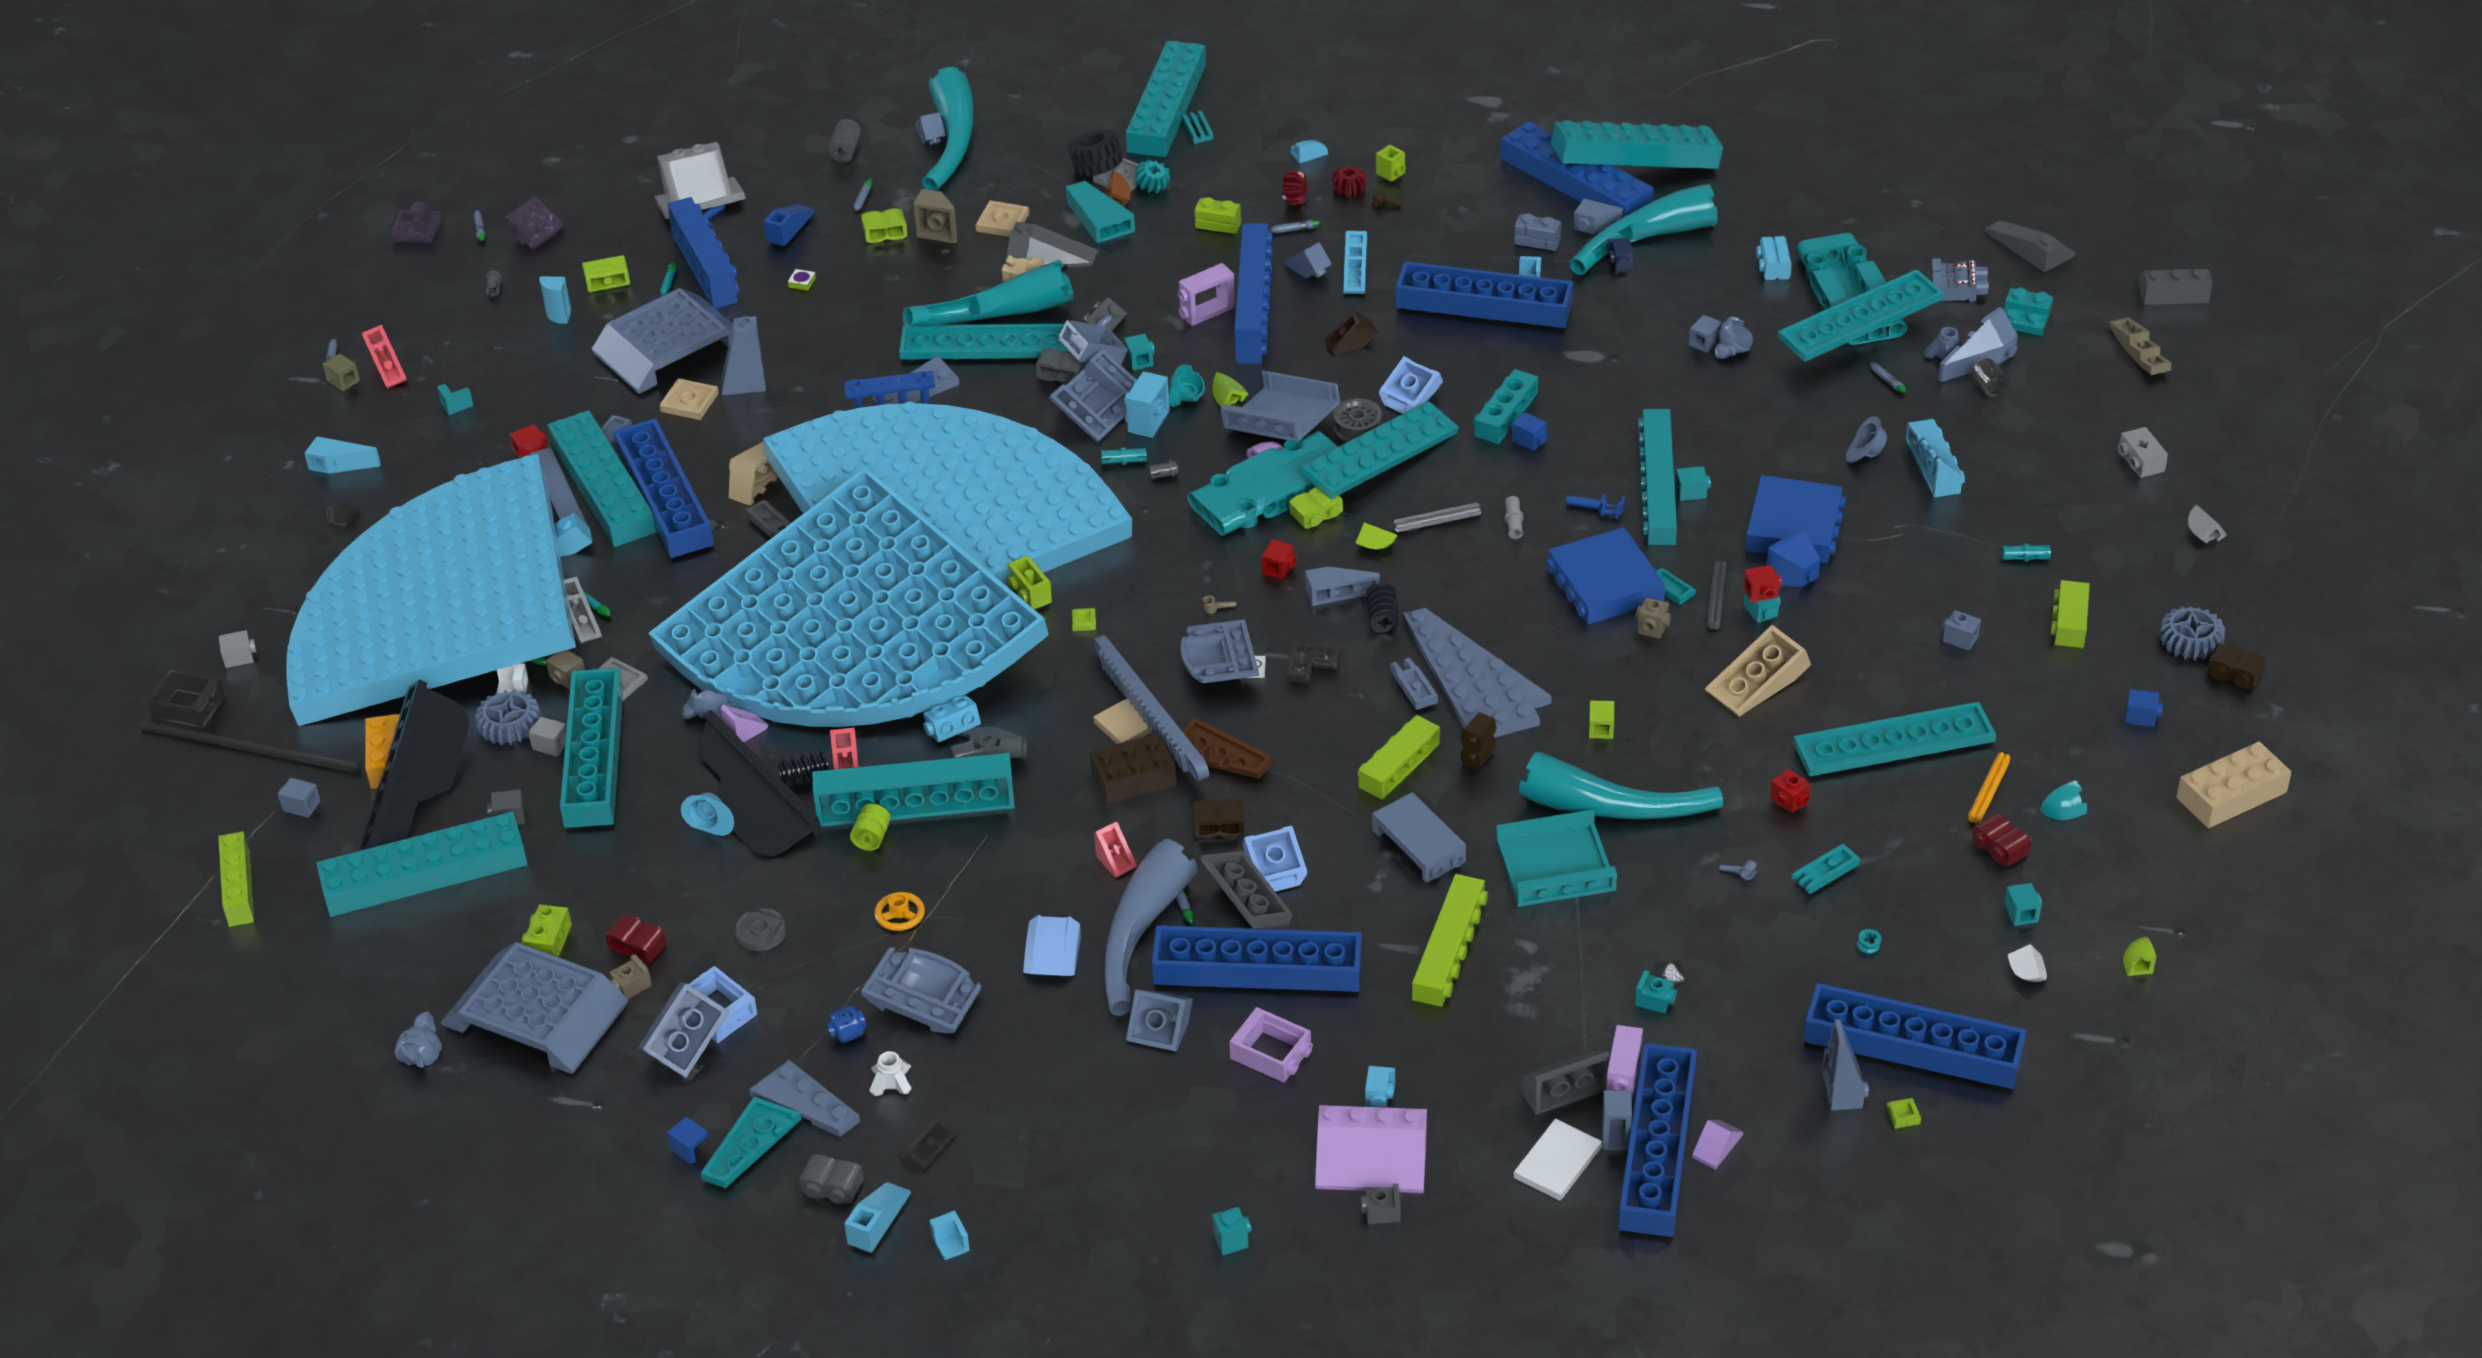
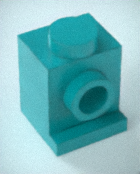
[1635,970,1677,1014]

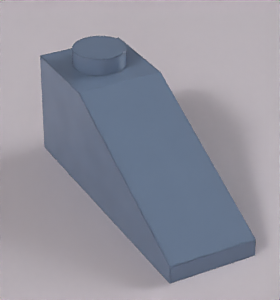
[1305,566,1380,606]

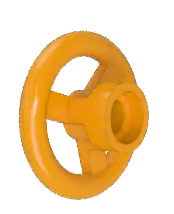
[874,892,925,931]

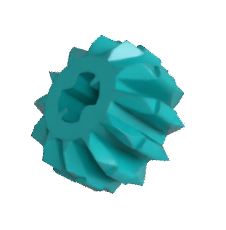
[1135,159,1170,194]

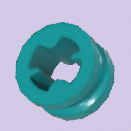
[1857,929,1882,954]

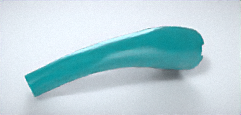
[922,67,974,191]
[1570,184,1718,275]
[903,260,1074,327]
[1519,751,1723,820]

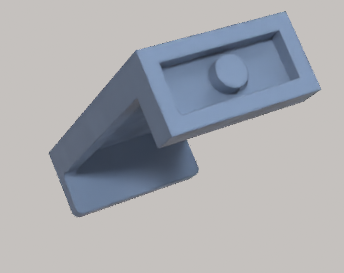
[1372,792,1466,882]

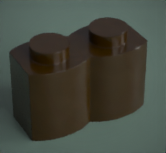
[2207,644,2266,689]
[1460,712,1497,770]
[1193,799,1244,839]

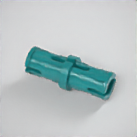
[1101,447,1147,465]
[2001,543,2051,562]

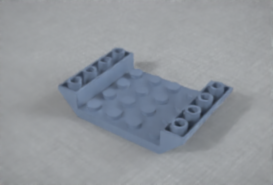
[592,288,733,393]
[441,942,629,1074]

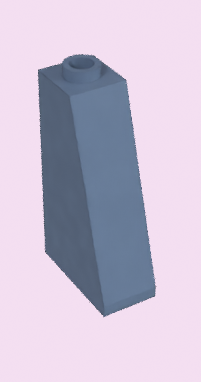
[721,316,766,395]

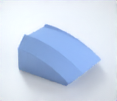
[1379,356,1443,414]
[1243,825,1308,892]
[1023,915,1081,976]

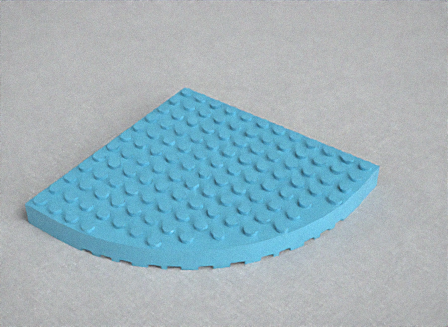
[763,401,1132,587]
[287,453,576,726]
[648,467,1049,727]

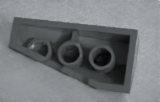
[1984,220,2076,272]
[1005,222,1098,267]

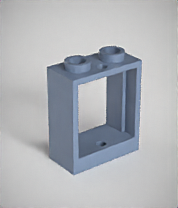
[1058,320,1128,365]

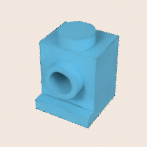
[1365,1066,1395,1108]

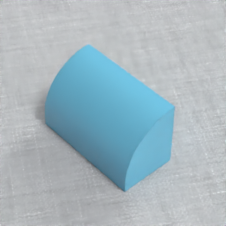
[539,276,572,324]

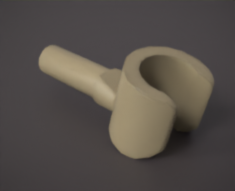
[1202,596,1236,614]

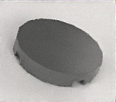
[735,908,787,951]

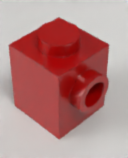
[510,424,548,458]
[1261,539,1297,579]
[1743,565,1782,603]

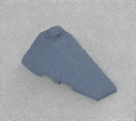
[1938,307,2018,382]
[1822,1020,1869,1110]

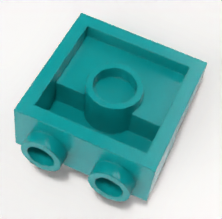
[2004,287,2053,336]

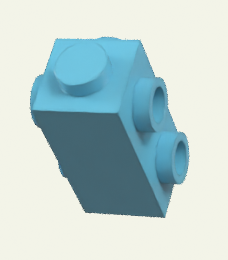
[923,695,981,743]

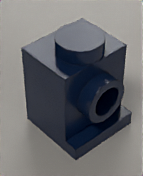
[1607,238,1633,271]

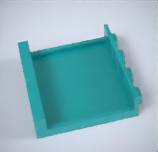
[1496,809,1617,907]

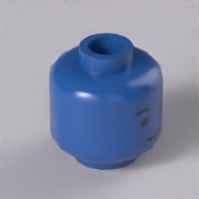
[826,1005,867,1043]

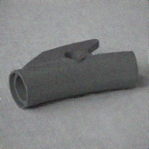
[951,727,1027,758]

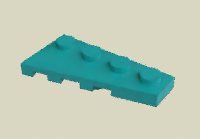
[701,1097,801,1188]

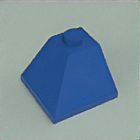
[1767,528,1820,587]

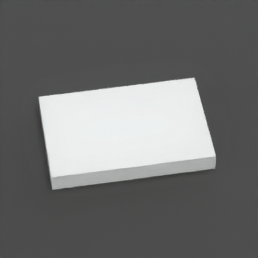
[1514,1119,1602,1201]

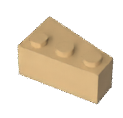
[729,441,778,506]

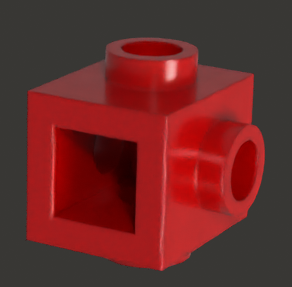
[1770,769,1811,813]

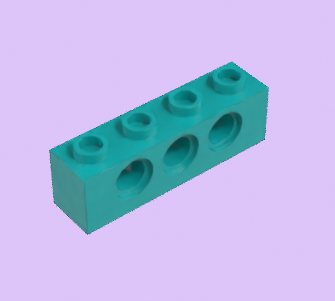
[1473,369,1538,444]

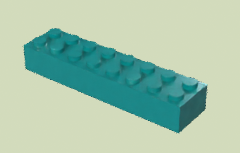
[1126,41,1206,157]
[1551,120,1723,169]
[547,410,656,547]
[560,668,623,828]
[812,753,1015,827]
[316,811,528,917]

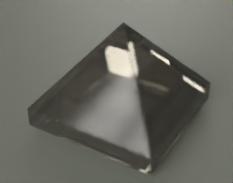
[1655,961,1685,983]

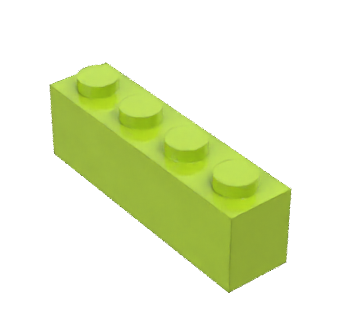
[1358,715,1440,800]
[218,831,254,927]

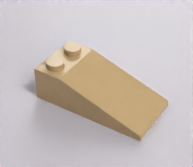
[1705,625,1811,717]

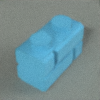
[1756,236,1791,280]

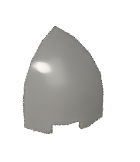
[2188,504,2227,543]

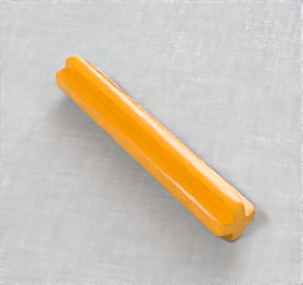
[1968,752,2010,824]

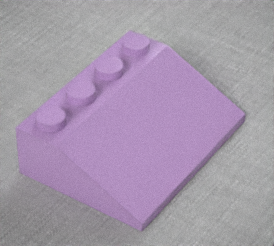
[1315,1105,1427,1193]

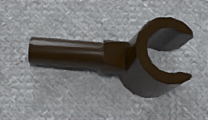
[1371,192,1402,208]

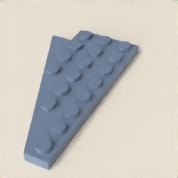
[1403,608,1552,738]

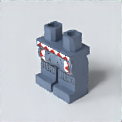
[1931,258,1989,301]

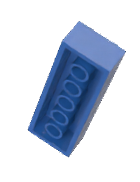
[667,197,739,309]

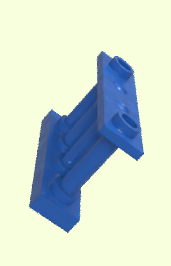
[844,371,935,409]

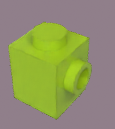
[1376,144,1406,182]

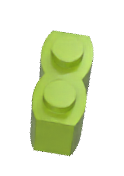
[861,208,907,243]
[1289,487,1343,529]

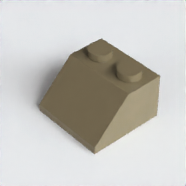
[913,189,957,243]

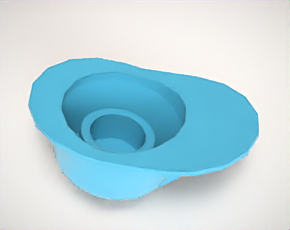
[681,793,735,836]

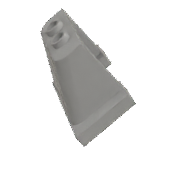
[655,142,745,219]

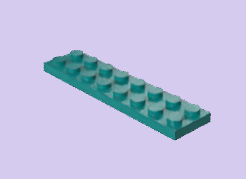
[1778,269,1944,362]
[899,324,1070,360]
[1300,401,1459,499]
[1793,702,1996,777]

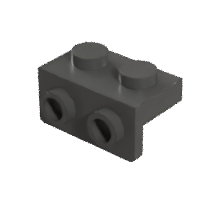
[1080,297,1127,331]

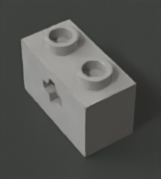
[2118,427,2168,478]

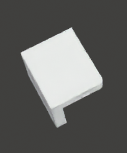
[497,663,529,694]

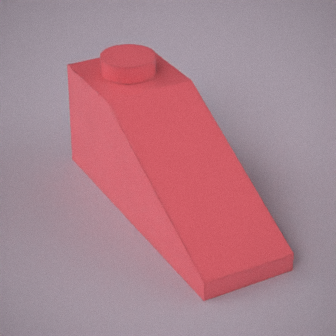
[361,325,407,389]
[830,728,859,770]

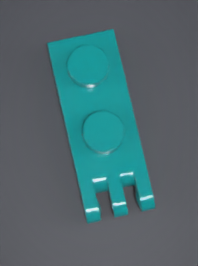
[1792,844,1860,894]

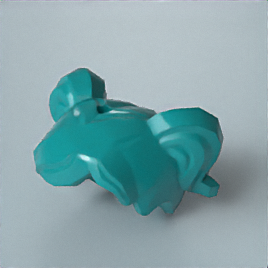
[1169,365,1205,407]

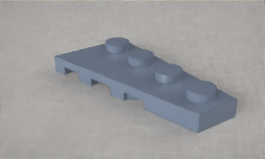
[872,356,959,406]
[749,1060,860,1137]

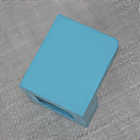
[1519,256,1541,277]
[929,1210,970,1260]

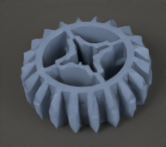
[2159,605,2225,661]
[475,689,541,746]

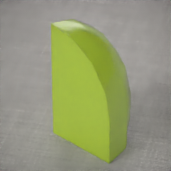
[1212,372,1248,408]
[1356,523,1398,550]
[2123,936,2156,976]

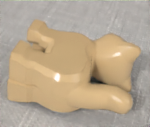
[1002,255,1044,282]

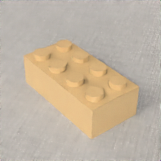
[2176,741,2292,828]

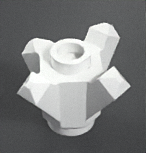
[869,1051,912,1096]

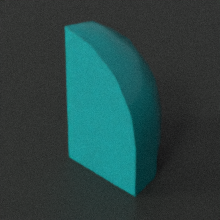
[2040,780,2087,820]

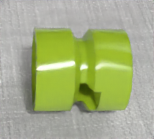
[850,804,891,851]

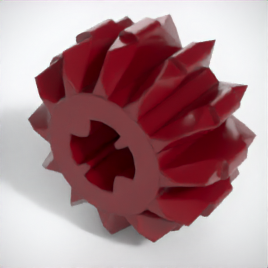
[1332,165,1367,198]
[1282,170,1308,205]

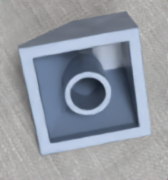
[1126,989,1193,1051]

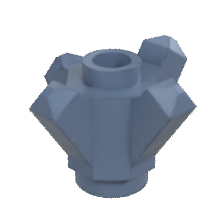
[1924,327,1963,360]

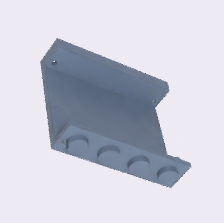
[1221,371,1340,442]

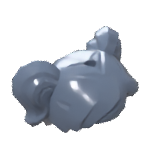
[1715,316,1753,359]
[682,689,736,721]
[395,1012,442,1068]

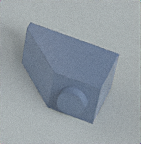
[915,112,946,146]
[1574,199,1623,234]
[1284,242,1332,279]

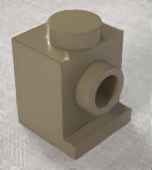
[609,955,652,999]

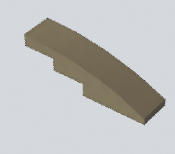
[2109,317,2171,375]

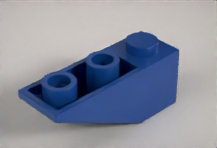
[763,204,815,246]

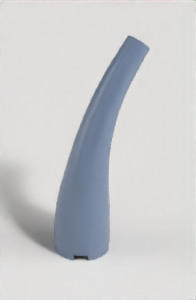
[1105,839,1198,1016]

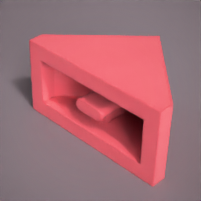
[1094,821,1138,877]

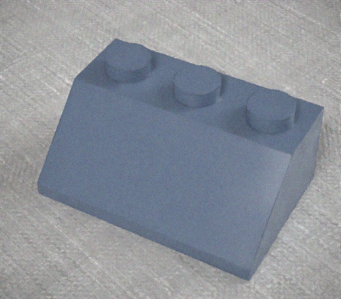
[637,982,729,1078]

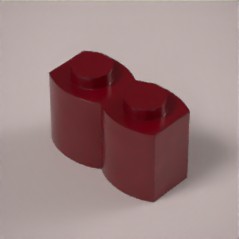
[1972,813,2031,867]
[605,914,667,965]

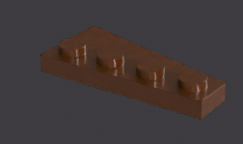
[1171,717,1273,779]

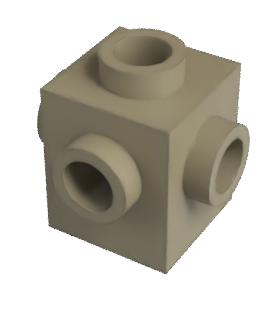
[1635,597,1671,639]

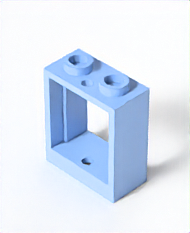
[688,966,757,1043]

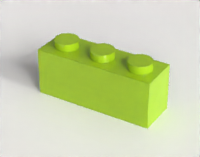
[2051,580,2090,648]

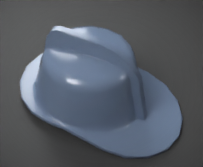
[1846,416,1887,463]

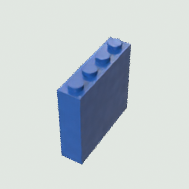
[1745,475,1846,564]
[1546,527,1665,624]

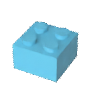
[1124,371,1169,438]

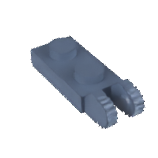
[1390,658,1438,710]

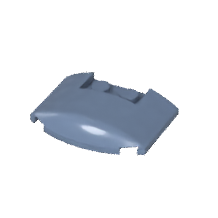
[1181,619,1259,683]
[861,948,982,1033]

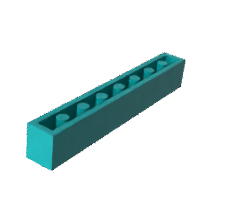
[1638,409,1677,545]

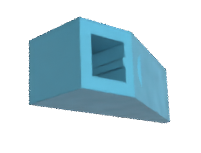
[305,436,381,474]
[555,512,593,557]
[844,1182,911,1253]

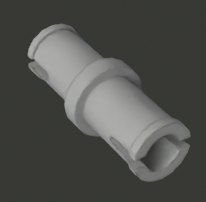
[1505,496,1523,539]

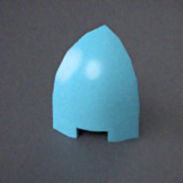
[1290,140,1328,163]

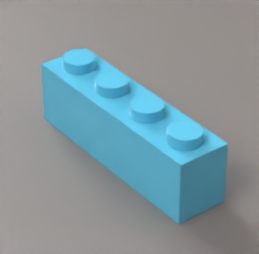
[1906,419,1965,497]

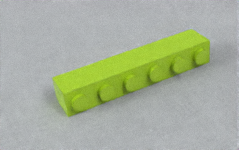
[1412,874,1488,1007]

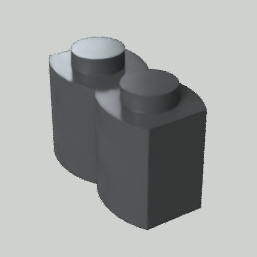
[1036,348,1086,384]
[799,1154,864,1204]

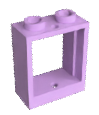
[1178,263,1235,326]
[1229,1007,1313,1083]
[1607,1025,1643,1109]

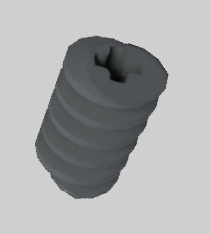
[828,119,861,163]

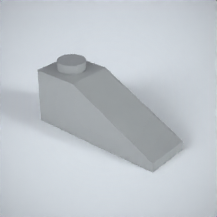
[564,576,602,644]

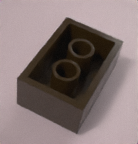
[1090,733,1177,805]

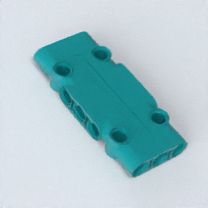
[1796,233,1907,345]
[1187,431,1337,536]

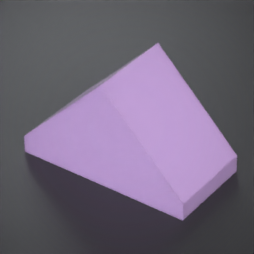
[721,704,769,742]
[1692,1120,1743,1170]

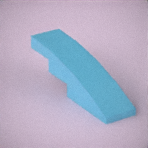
[1344,231,1367,294]

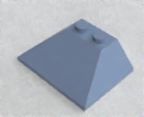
[1049,349,1136,443]

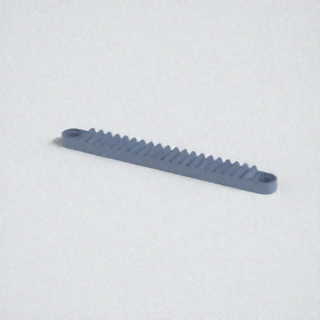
[1092,635,1209,782]

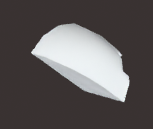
[2008,944,2047,982]

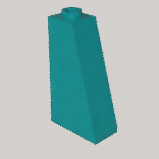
[1066,181,1135,243]

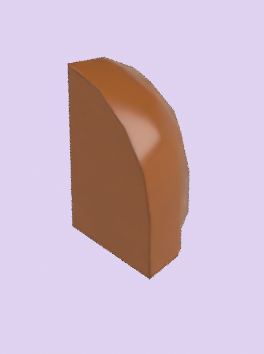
[1104,171,1131,206]

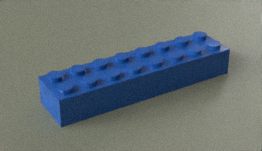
[1501,121,1653,218]
[1235,223,1273,364]
[1396,261,1573,328]
[613,418,714,558]
[1152,926,1362,992]
[1803,983,2027,1089]
[1619,1043,1697,1237]

